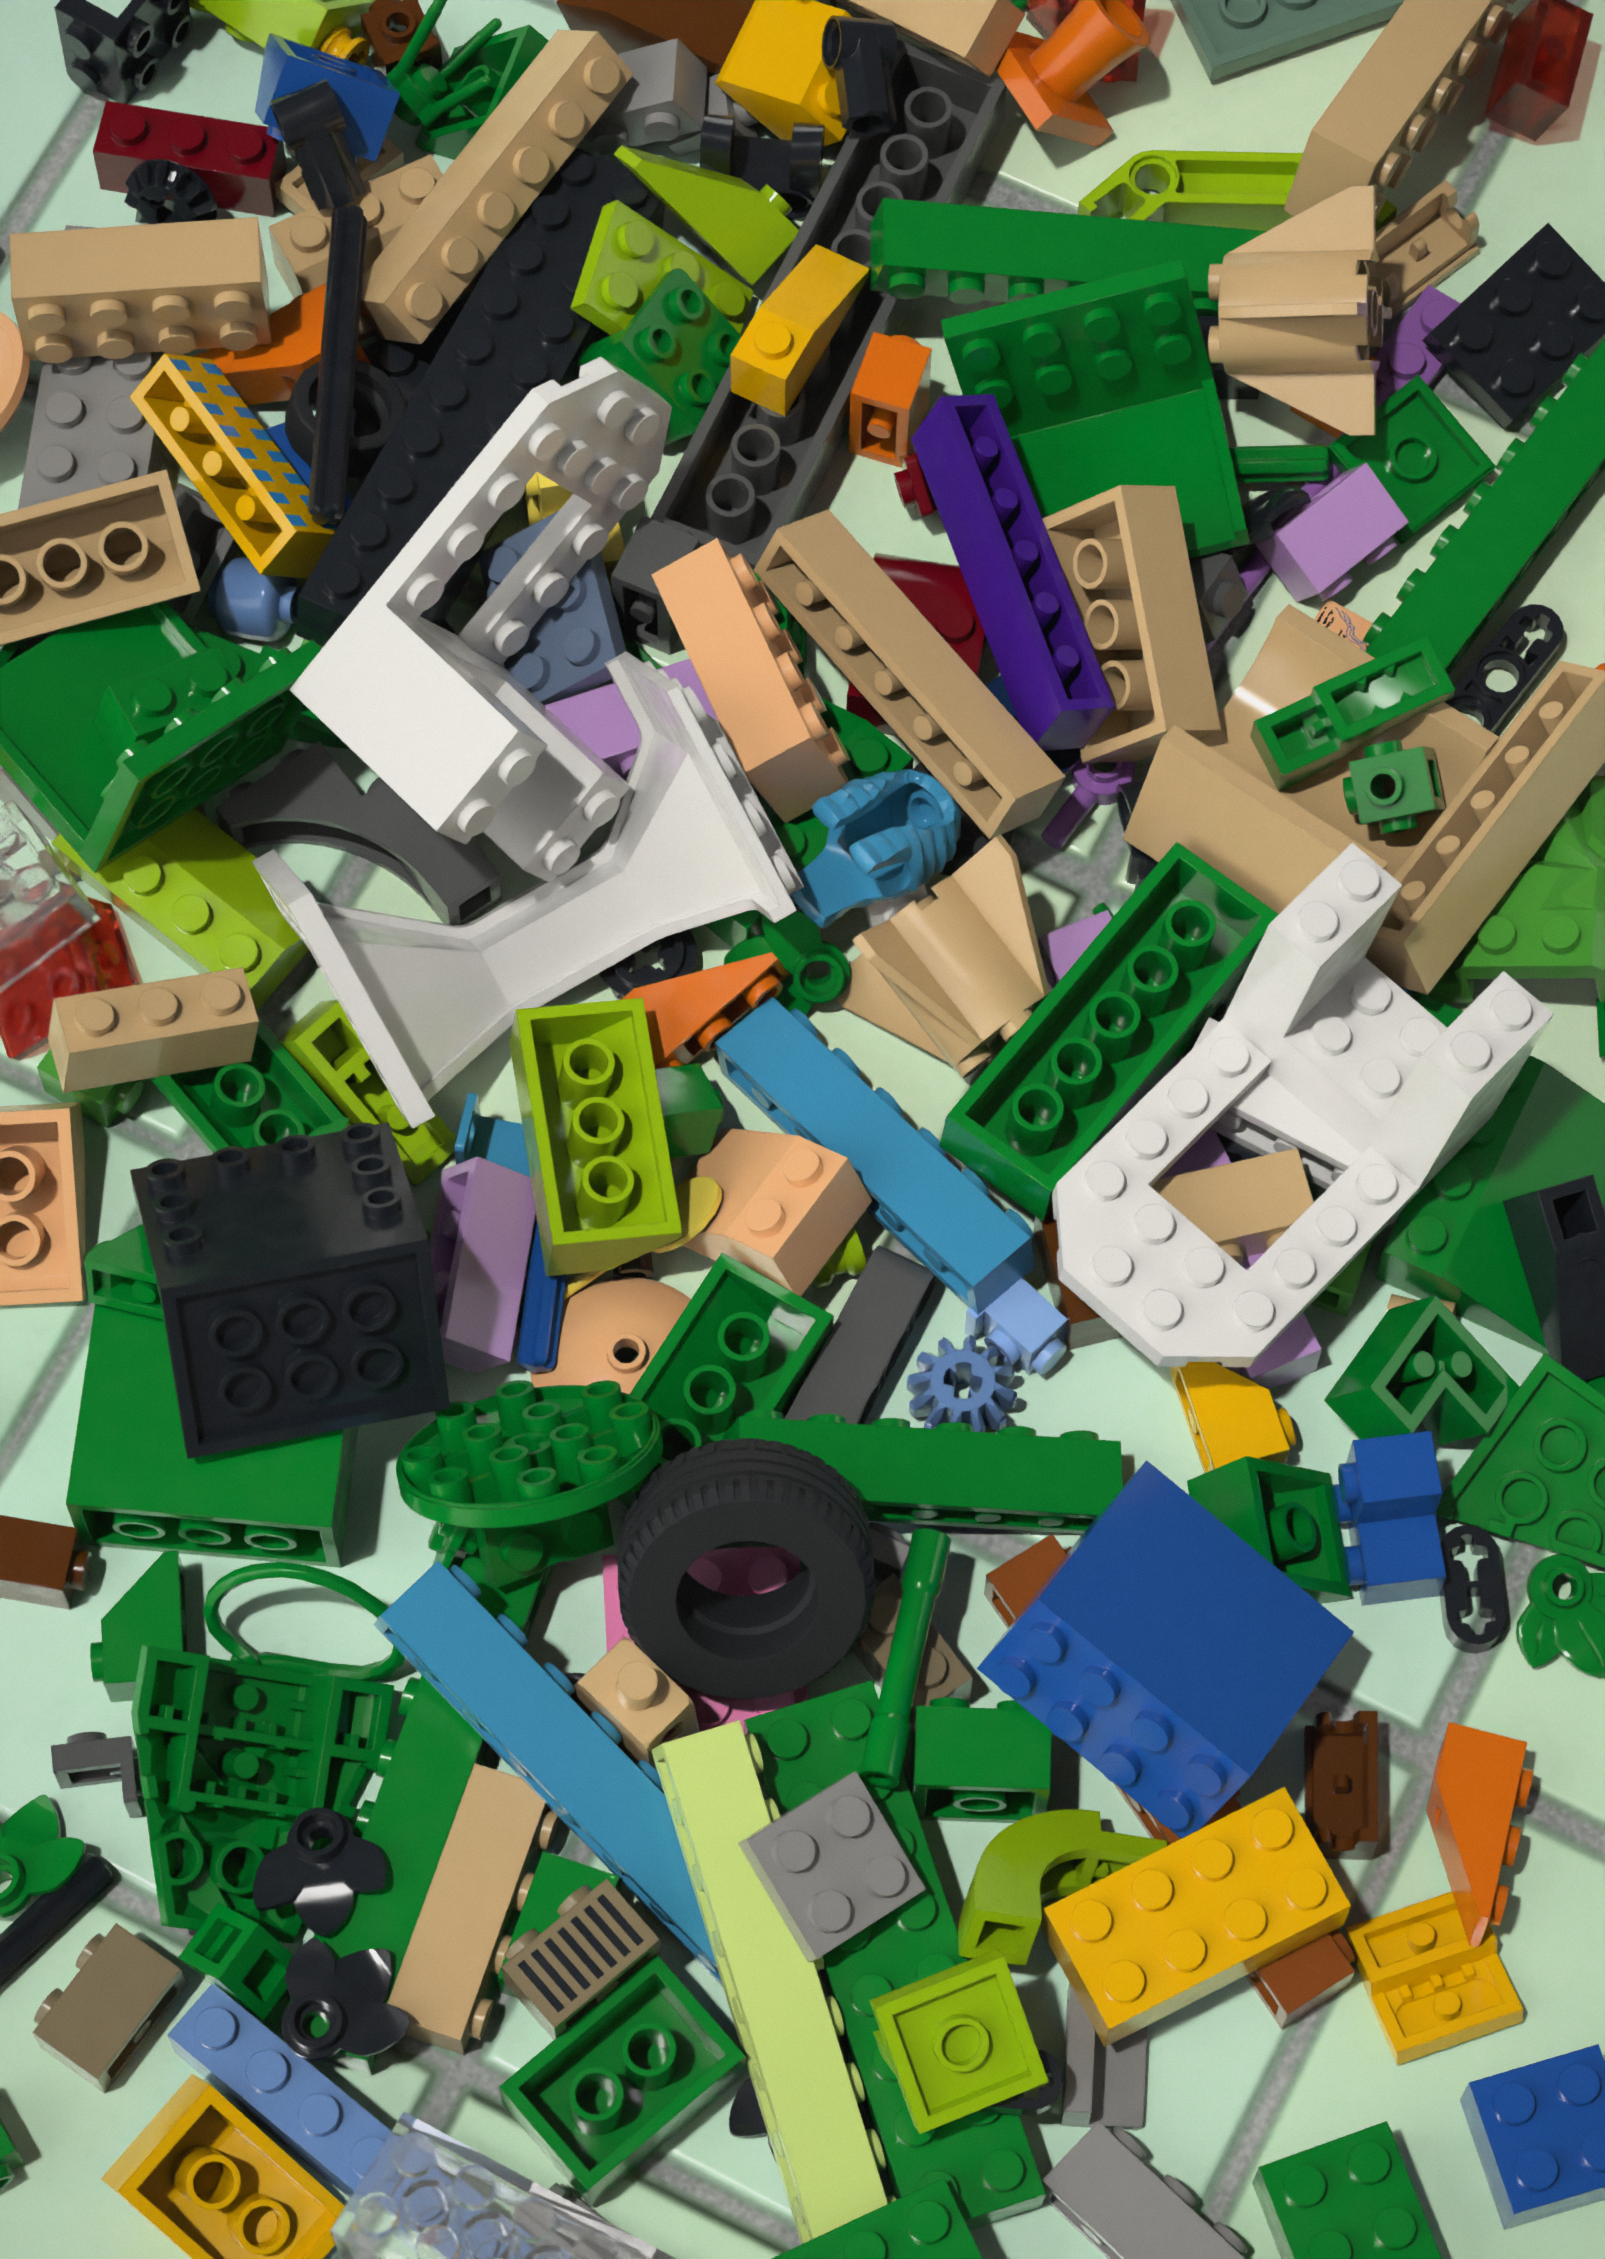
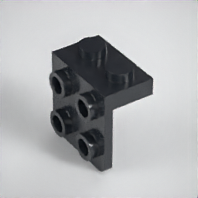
[54,0,193,104]

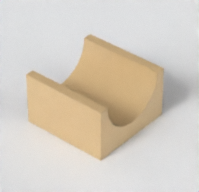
[1122,604,1499,914]

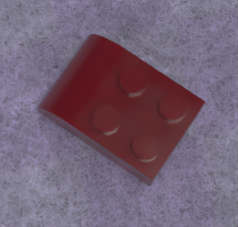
[846,553,987,736]

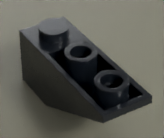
[1503,1174,1605,1380]

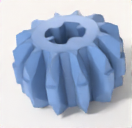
[907,1334,1017,1432]

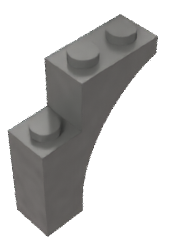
[215,741,502,925]

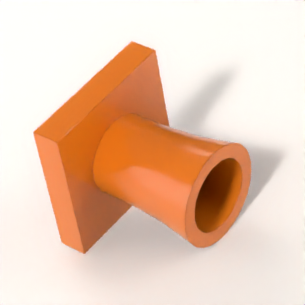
[995,0,1150,147]

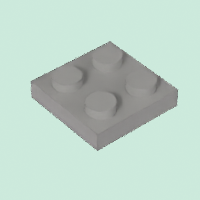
[738,1771,926,1962]

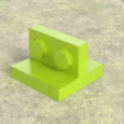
[869,1949,1049,2134]

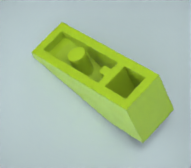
[614,145,799,286]
[278,1000,457,1186]

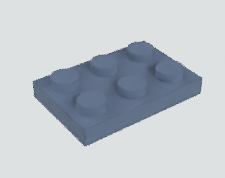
[478,511,627,705]

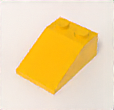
[101,2074,358,2259]

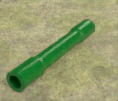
[859,1528,951,1788]

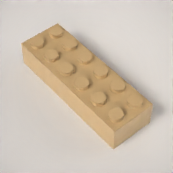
[1283,0,1516,220]

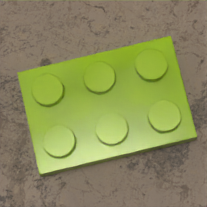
[570,200,754,335]

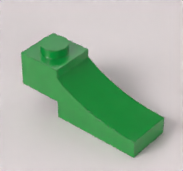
[1250,635,1455,791]

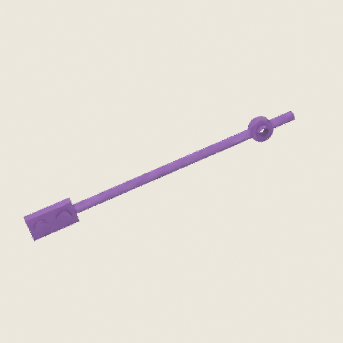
[1041,285,1461,850]

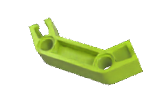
[1078,150,1397,232]

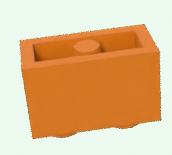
[849,331,932,468]

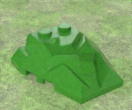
[1410,776,1605,1003]

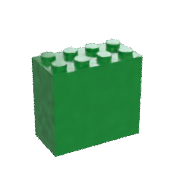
[66,1304,359,1568]

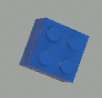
[1460,2044,1605,2230]

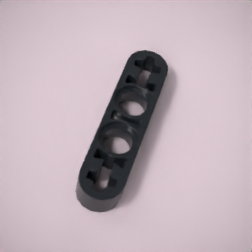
[1444,604,1563,734]

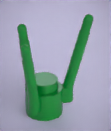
[386,0,502,127]

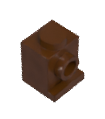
[360,0,443,76]

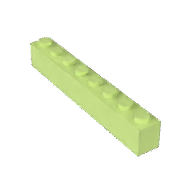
[651,1720,896,2244]

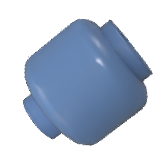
[208,557,302,642]

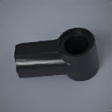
[821,15,897,138]
[269,78,366,211]

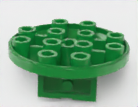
[396,1380,663,1589]

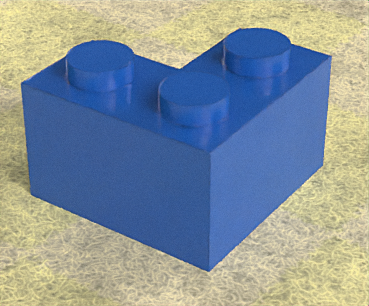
[1332,1431,1446,1606]

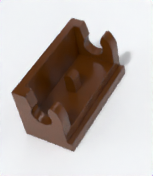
[1304,1710,1378,1860]

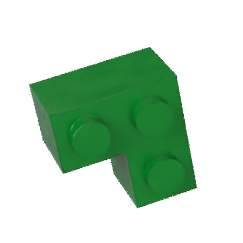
[1324,1295,1520,1445]

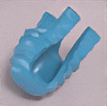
[790,769,961,929]

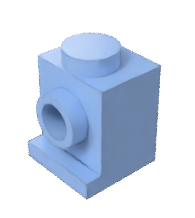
[965,1278,1068,1375]

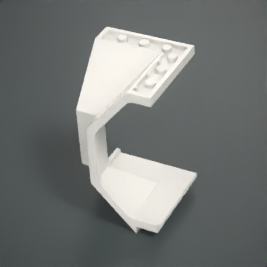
[252,651,804,1129]

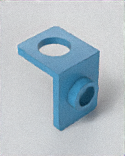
[454,1092,530,1177]

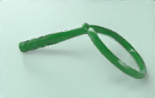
[203,1562,405,1681]

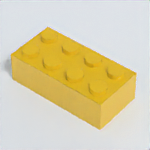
[1040,1786,1351,2047]

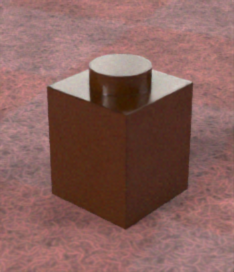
[0,1515,92,1610]

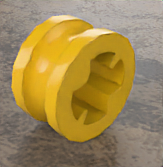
[318,25,370,65]

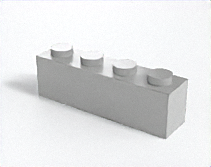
[1042,2121,1247,2259]

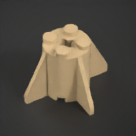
[1208,186,1392,436]
[835,834,1052,1078]

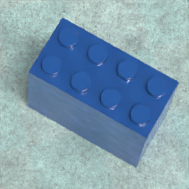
[977,1460,1354,1839]

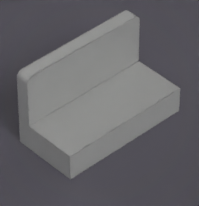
[1061,1982,1148,2131]

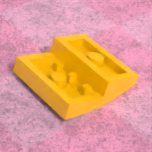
[1346,1891,1523,2065]

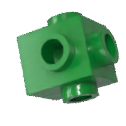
[1343,740,1445,835]

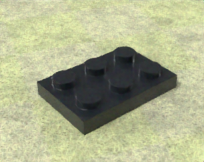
[1422,223,1605,428]

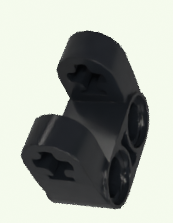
[700,114,825,220]

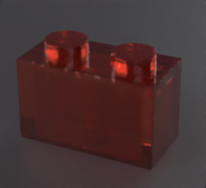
[1484,0,1594,141]

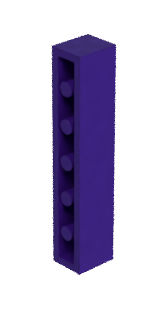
[911,394,1115,751]

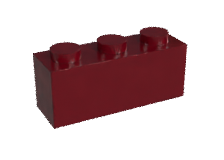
[93,101,287,218]

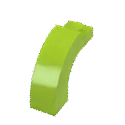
[958,1809,1167,1966]

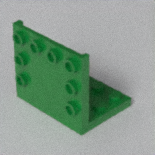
[941,259,1251,559]
[0,602,321,873]

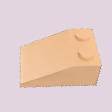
[0,1102,86,1306]
[681,1127,872,1297]

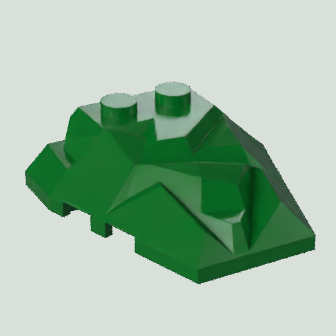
[131,1645,394,1943]

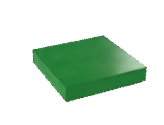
[1328,374,1496,545]

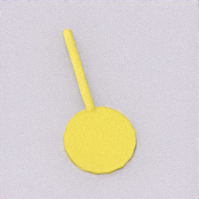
[563,1176,722,1301]

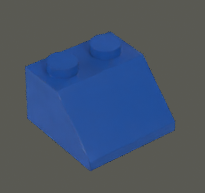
[255,33,400,165]

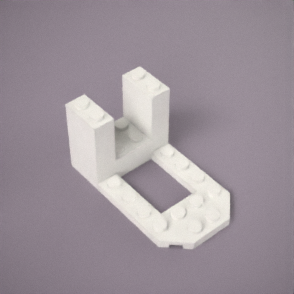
[289,357,672,883]
[1052,842,1554,1367]

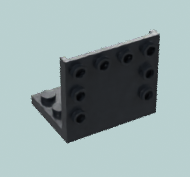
[130,1122,450,1459]

